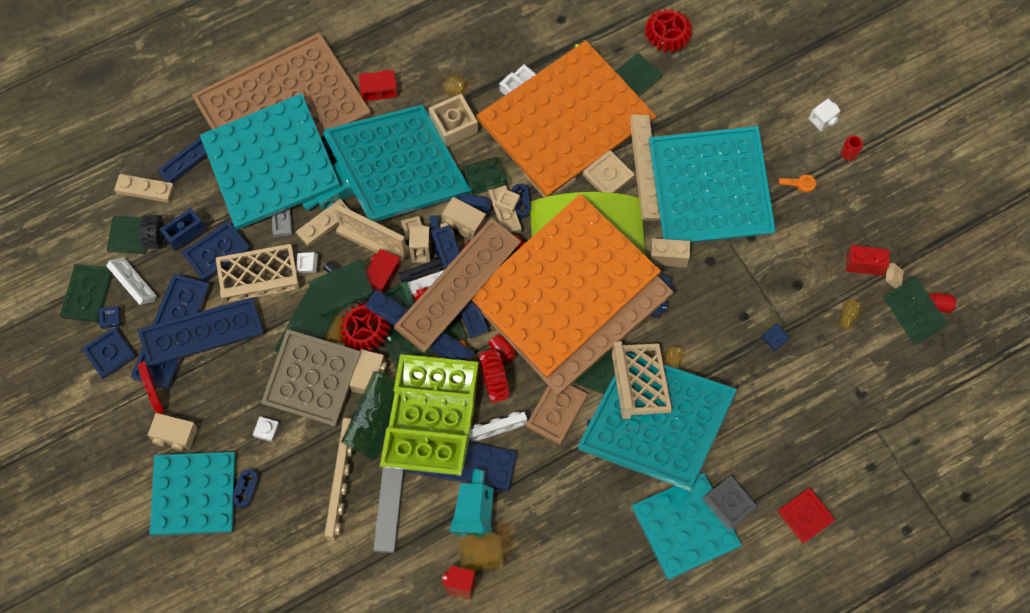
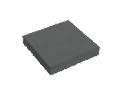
[702,475,758,530]

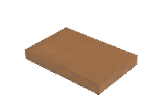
[526,385,588,445]

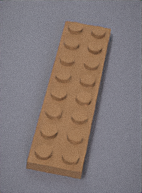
[394,218,521,353]

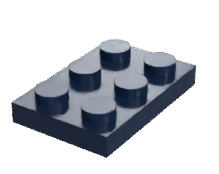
[181,221,251,282]

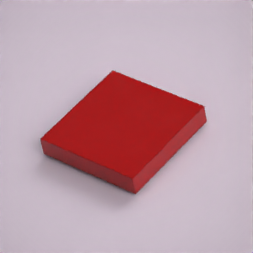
[777,487,835,544]

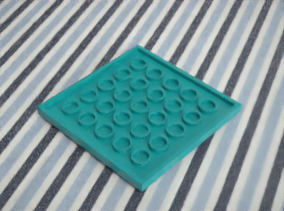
[200,93,341,230]
[323,105,471,222]
[648,126,776,243]
[578,352,737,492]

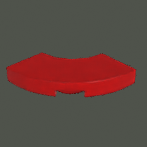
[138,361,164,414]

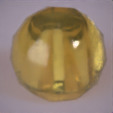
[443,74,465,97]

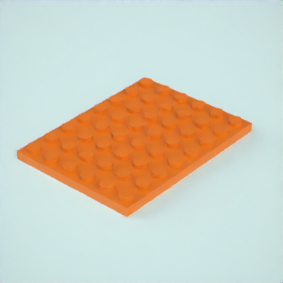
[476,41,656,197]
[471,194,661,378]

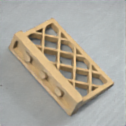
[335,204,410,265]
[216,244,300,304]
[612,341,672,419]

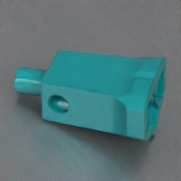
[301,161,355,211]
[449,470,494,538]

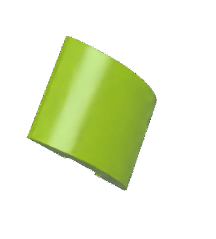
[530,192,645,255]
[380,354,479,475]

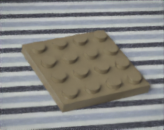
[261,329,361,427]

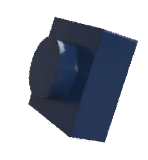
[99,306,121,329]
[762,324,790,351]

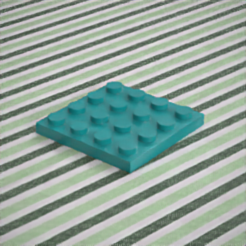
[150,452,236,536]
[631,473,742,581]

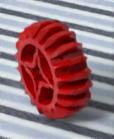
[645,8,692,54]
[339,301,391,352]
[479,349,509,403]

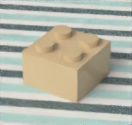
[429,94,478,147]

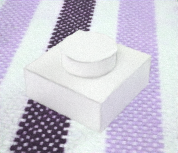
[296,252,318,273]
[253,417,279,442]

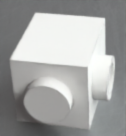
[809,99,841,131]

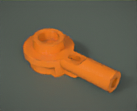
[778,175,816,193]

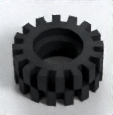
[140,215,164,249]

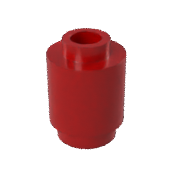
[841,136,863,161]
[926,292,957,314]
[488,334,516,363]

